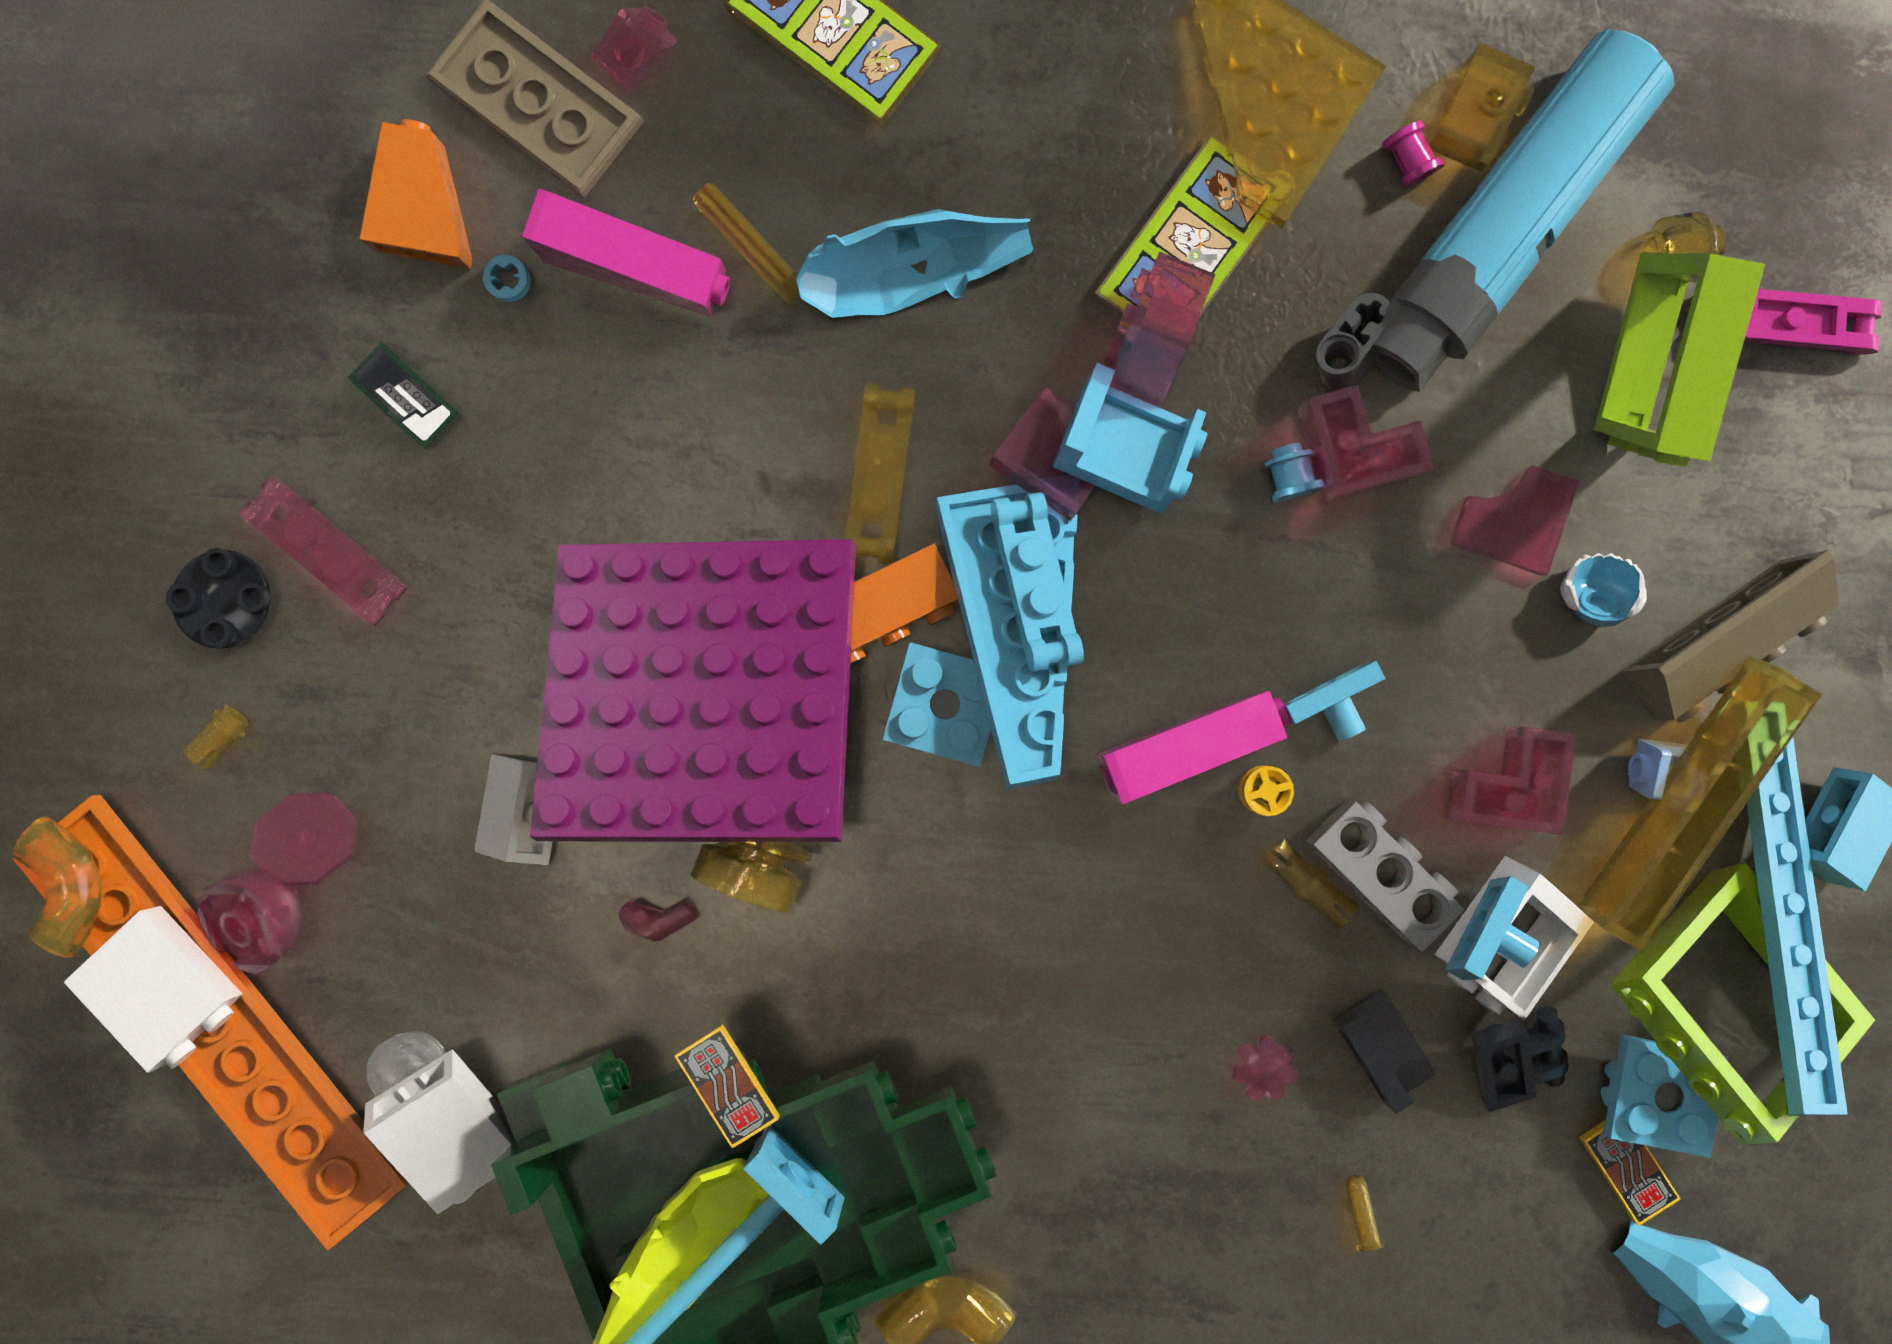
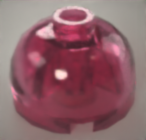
[197,869,303,974]

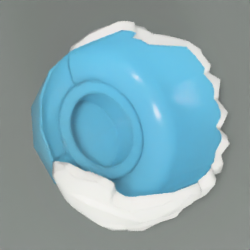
[1560,553,1647,627]

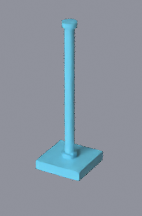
[623,1125,845,1344]

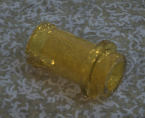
[182,705,249,770]

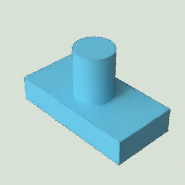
[1283,661,1386,742]
[1445,876,1539,980]

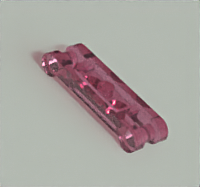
[238,474,408,627]

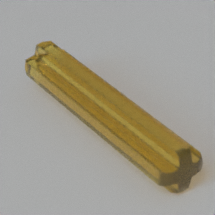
[693,182,801,305]

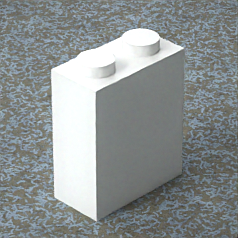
[64,906,243,1073]
[363,1049,515,1214]

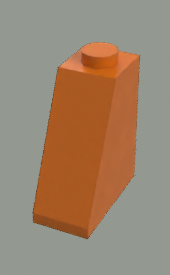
[360,119,473,269]

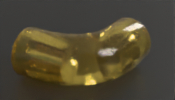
[12,816,101,958]
[875,1275,1017,1344]

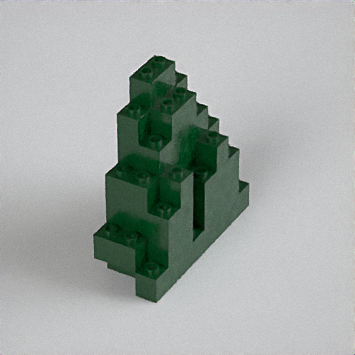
[491,1048,997,1344]

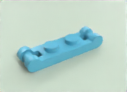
[990,492,1084,672]

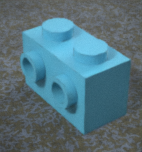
[1805,767,1892,891]

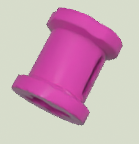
[1382,120,1445,187]

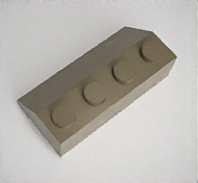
[1621,550,1839,722]

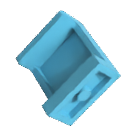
[1052,363,1207,514]

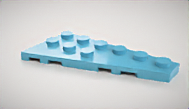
[934,475,1080,790]

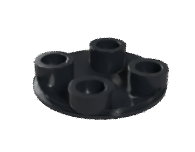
[166,548,271,649]

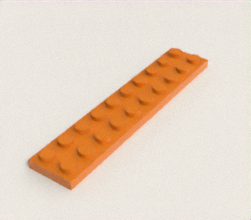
[13,795,409,1251]

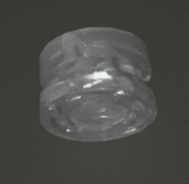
[366,1030,445,1097]

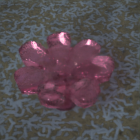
[1233,1035,1299,1101]

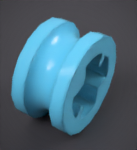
[482,254,532,302]

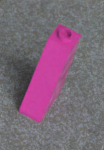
[522,188,730,317]
[1095,690,1290,804]

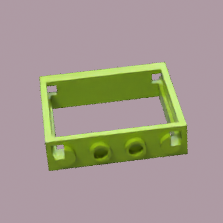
[1594,252,1765,467]
[1609,862,1875,1145]

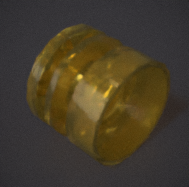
[691,842,817,913]

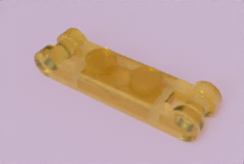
[845,382,916,565]

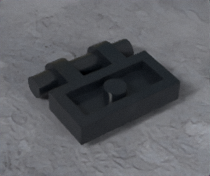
[1471,1006,1569,1112]

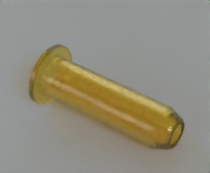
[1347,1175,1386,1251]

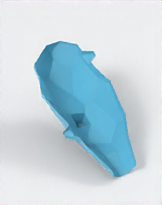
[796,209,1033,318]
[1611,1221,1830,1344]

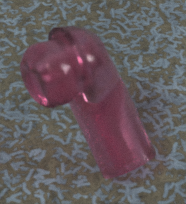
[619,898,697,942]

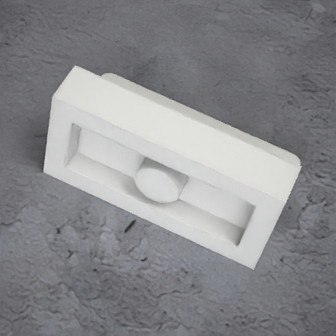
[475,754,553,865]

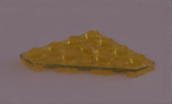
[1191,0,1386,229]

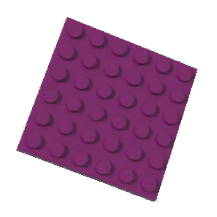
[530,539,856,842]

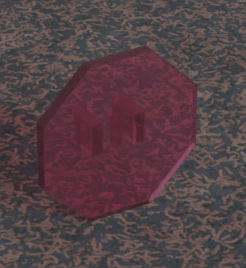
[249,793,358,886]

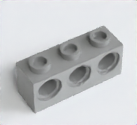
[1304,800,1465,953]

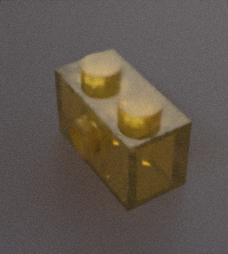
[1429,43,1535,172]

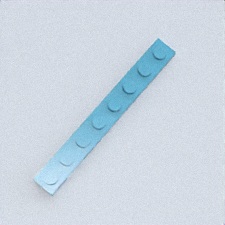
[1734,703,1848,1116]

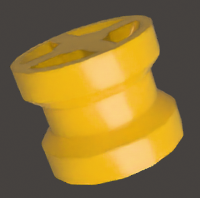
[1238,765,1294,816]

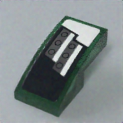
[347,341,459,449]

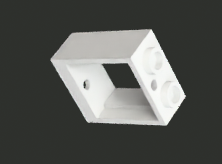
[1435,856,1594,1020]

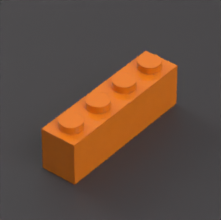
[850,543,959,665]

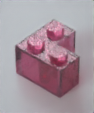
[1103,252,1215,407]
[1297,385,1434,503]
[1445,727,1576,835]

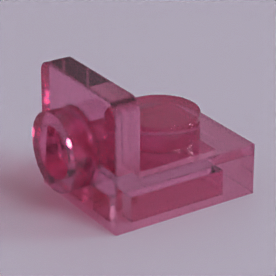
[591,6,678,90]

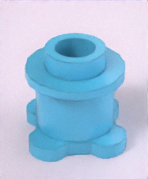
[1264,443,1324,503]

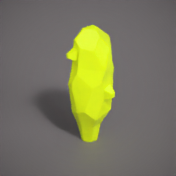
[593,1158,769,1344]

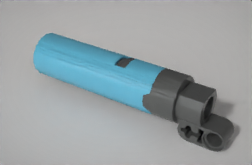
[1316,29,1675,393]

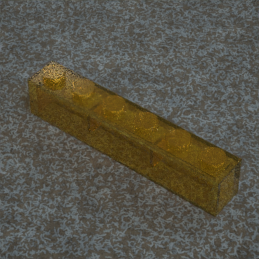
[1577,655,1822,952]

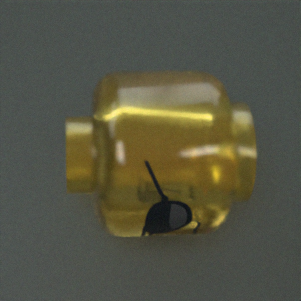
[1643,211,1726,255]

